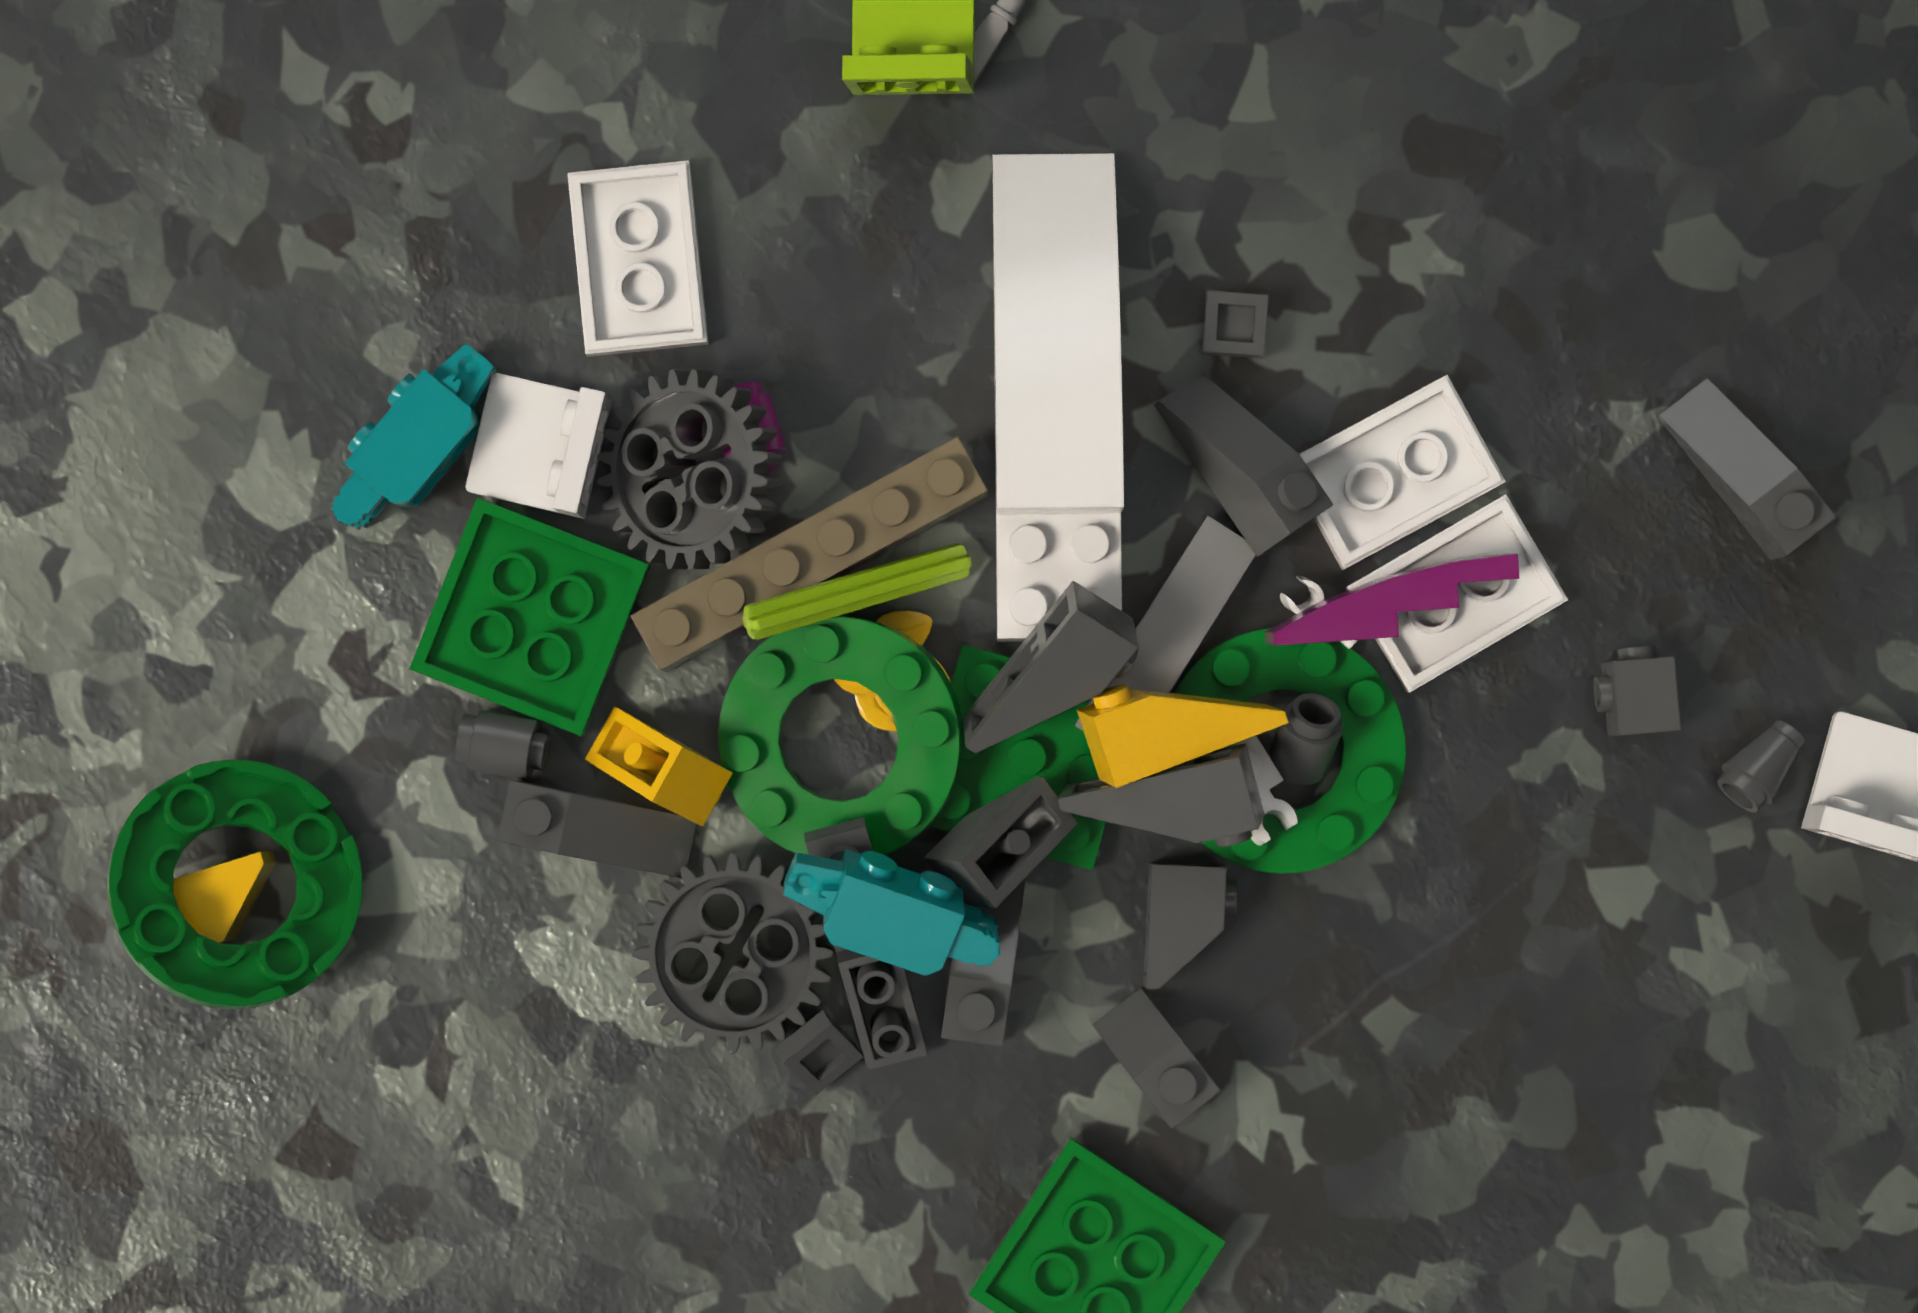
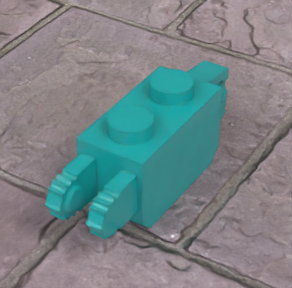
[330,343,497,530]
[783,849,1001,976]

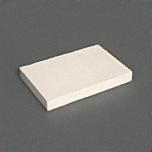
[567,160,709,357]
[1300,375,1506,570]
[1345,494,1568,693]

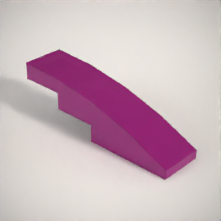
[1265,553,1520,645]

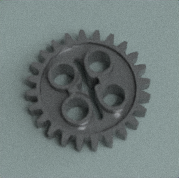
[597,369,783,570]
[632,852,834,1054]

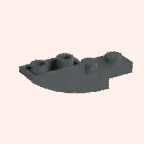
[804,817,927,1070]

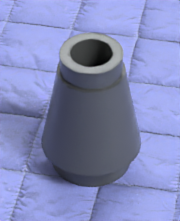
[1717,720,1805,813]

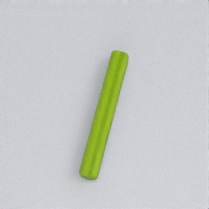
[742,543,972,640]

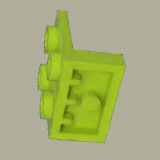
[842,0,975,95]

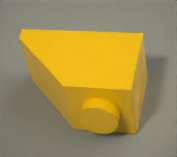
[585,706,733,827]
[173,850,276,944]

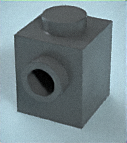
[1594,646,1681,737]

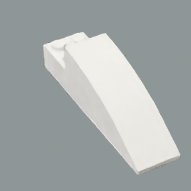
[992,153,1124,642]

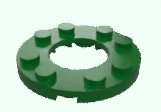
[718,615,964,855]
[1173,628,1406,874]
[107,760,362,1009]

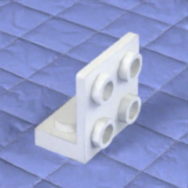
[465,373,613,519]
[1801,712,1918,862]

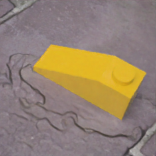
[1077,684,1289,788]

